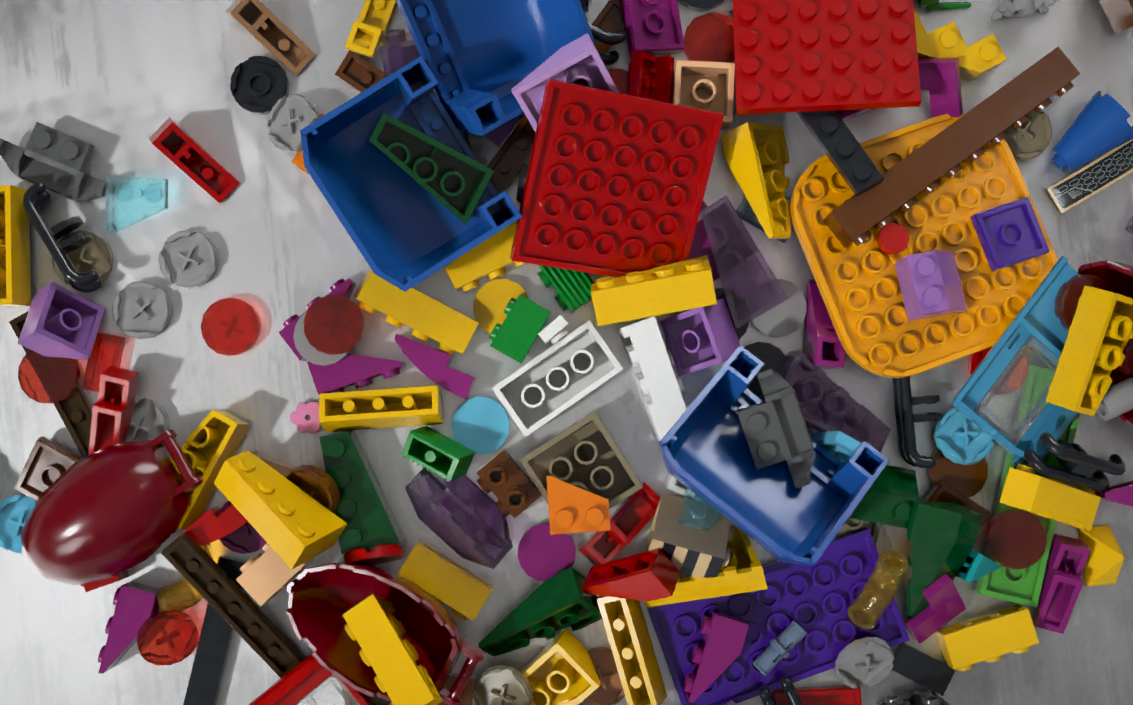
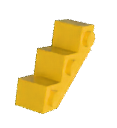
[914,9,1007,81]
[999,464,1101,532]

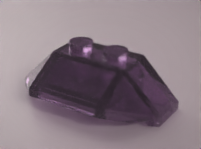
[405,467,513,569]

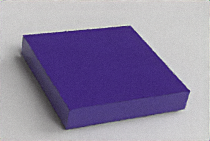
[970,197,1050,272]

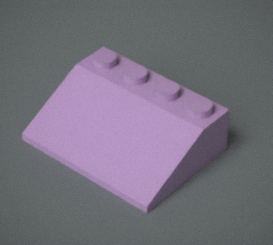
[511,33,620,132]

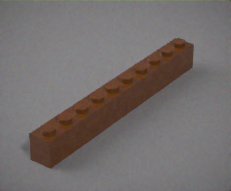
[823,46,1080,248]

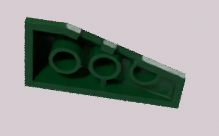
[849,465,919,529]
[907,502,983,617]
[478,567,602,657]

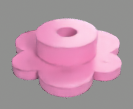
[290,401,320,434]

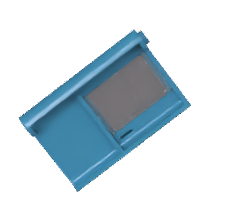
[951,256,1133,468]

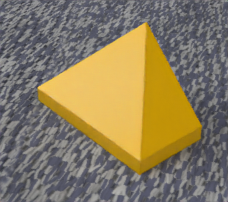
[1078,525,1125,586]

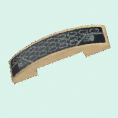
[1045,139,1133,214]

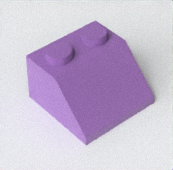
[895,250,967,322]
[18,282,105,359]
[659,298,740,376]

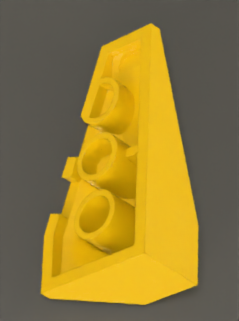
[720,122,791,239]
[520,628,601,705]

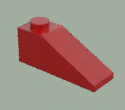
[149,117,240,203]
[581,548,681,601]

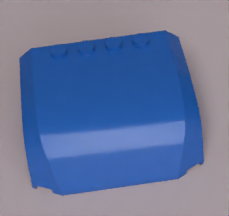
[396,0,594,136]
[300,56,522,292]
[658,345,889,566]

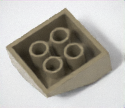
[520,411,643,536]

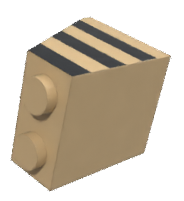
[645,493,735,577]

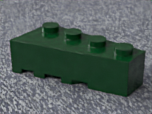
[369,111,494,225]
[319,430,405,554]

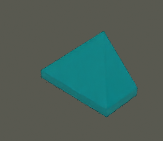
[956,550,1002,583]

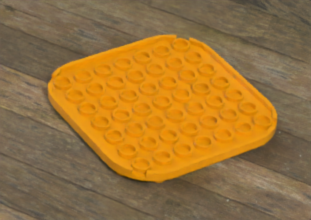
[790,114,1058,378]

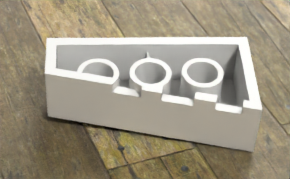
[618,316,690,441]

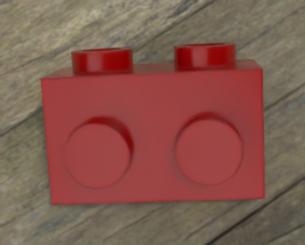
[628,50,674,103]

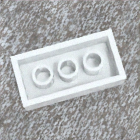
[491,320,623,437]

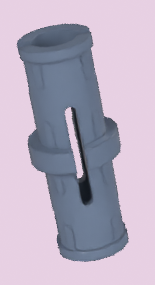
[752,620,808,676]

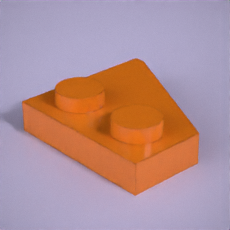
[546,475,611,535]

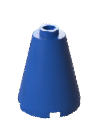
[1051,91,1133,172]

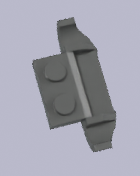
[0,122,107,201]
[737,369,814,488]

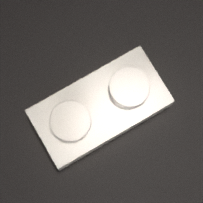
[538,315,569,345]

